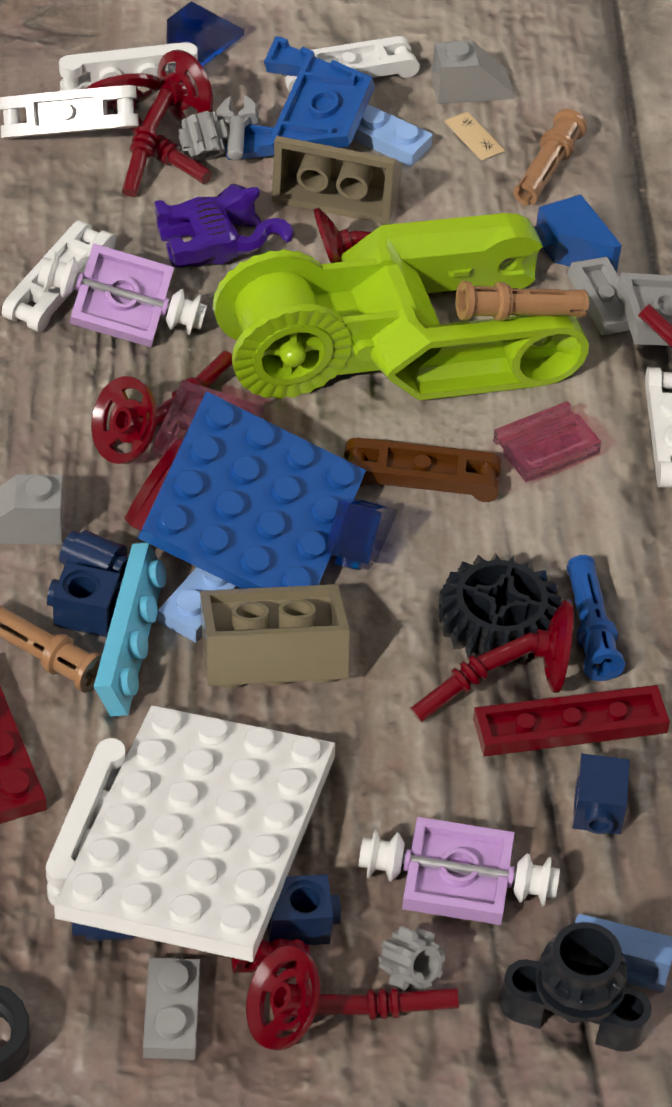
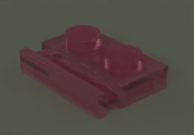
[493,401,602,483]

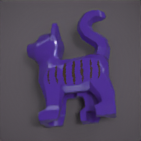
[154,184,295,268]

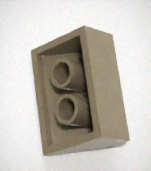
[272,136,402,224]
[200,584,350,688]

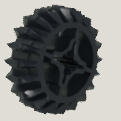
[437,553,562,668]

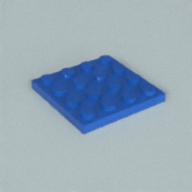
[137,391,366,589]

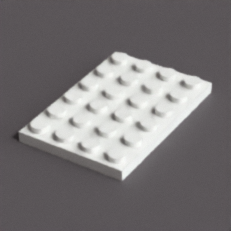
[54,705,335,962]

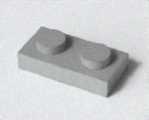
[567,257,630,335]
[143,958,200,1060]

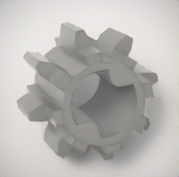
[178,111,229,161]
[378,926,445,991]

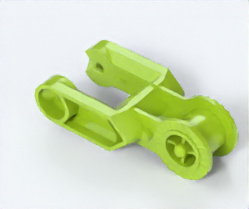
[212,213,589,400]

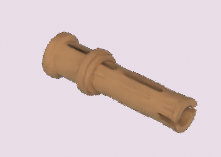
[513,108,588,205]
[455,281,589,321]
[0,606,102,693]

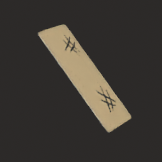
[444,112,505,161]

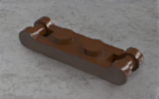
[344,437,501,502]

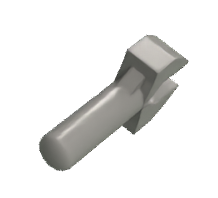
[216,95,259,161]

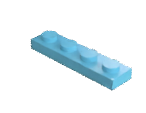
[94,542,167,717]

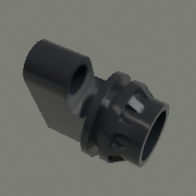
[500,922,652,1052]

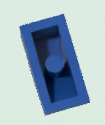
[535,194,622,273]

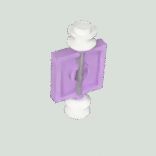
[37,243,207,347]
[358,817,560,925]

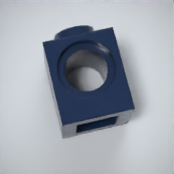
[47,562,120,637]
[572,753,630,835]
[267,874,341,945]

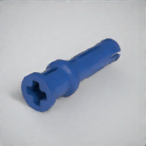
[566,555,625,681]

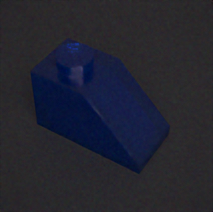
[166,1,244,67]
[325,497,398,570]

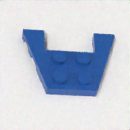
[225,36,375,160]

